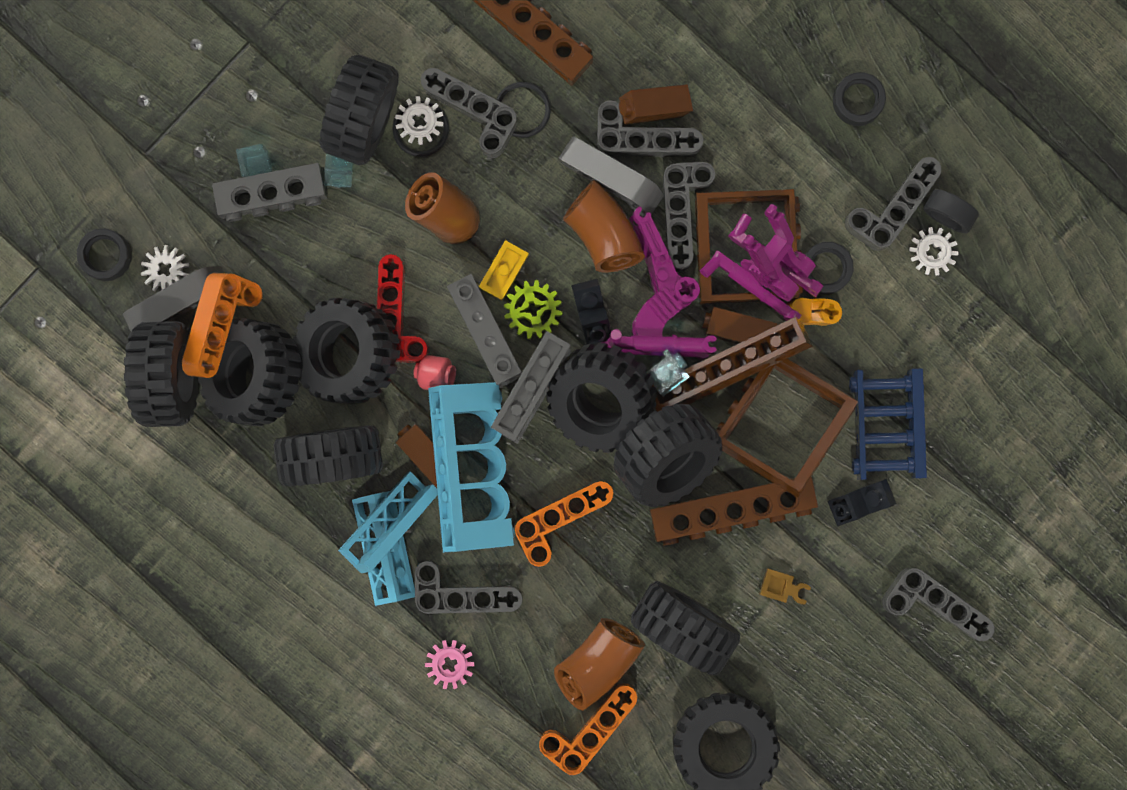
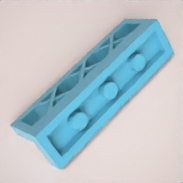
[338,471,438,573]
[352,491,415,606]

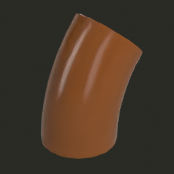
[405,173,480,244]
[563,180,645,273]
[554,618,645,711]

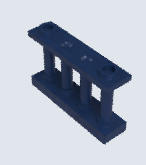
[849,369,927,480]

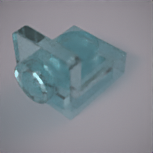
[324,154,353,188]
[646,349,690,397]

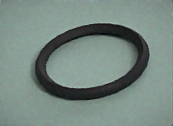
[496,82,551,138]
[392,101,449,157]

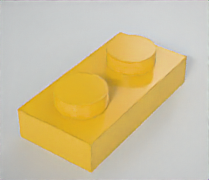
[479,240,529,301]

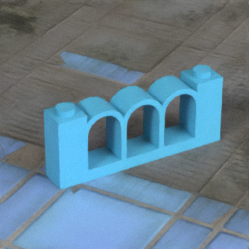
[428,382,515,552]

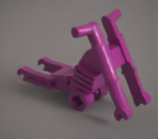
[700,204,824,321]
[601,207,717,360]

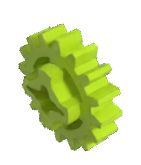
[504,280,562,340]

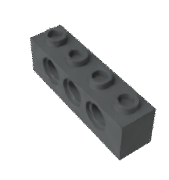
[212,163,328,222]

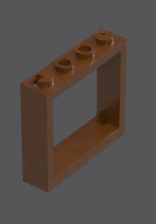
[695,189,803,304]
[716,359,858,498]

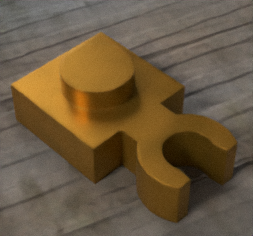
[759,568,811,604]

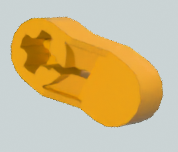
[787,298,842,326]

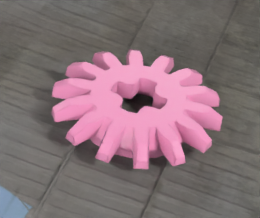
[425,640,474,689]

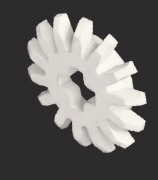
[395,96,444,145]
[909,227,958,276]
[141,245,189,292]

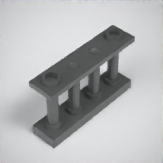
[447,274,522,389]
[491,331,572,444]

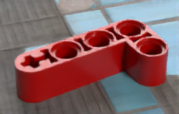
[377,254,429,363]

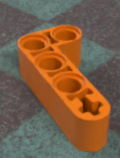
[182,273,262,378]
[515,481,613,567]
[539,683,637,775]

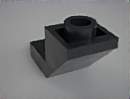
[571,279,611,345]
[827,479,897,527]

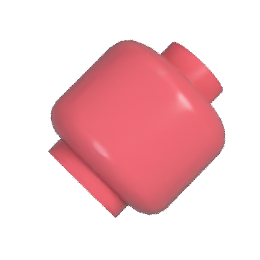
[414,355,456,390]

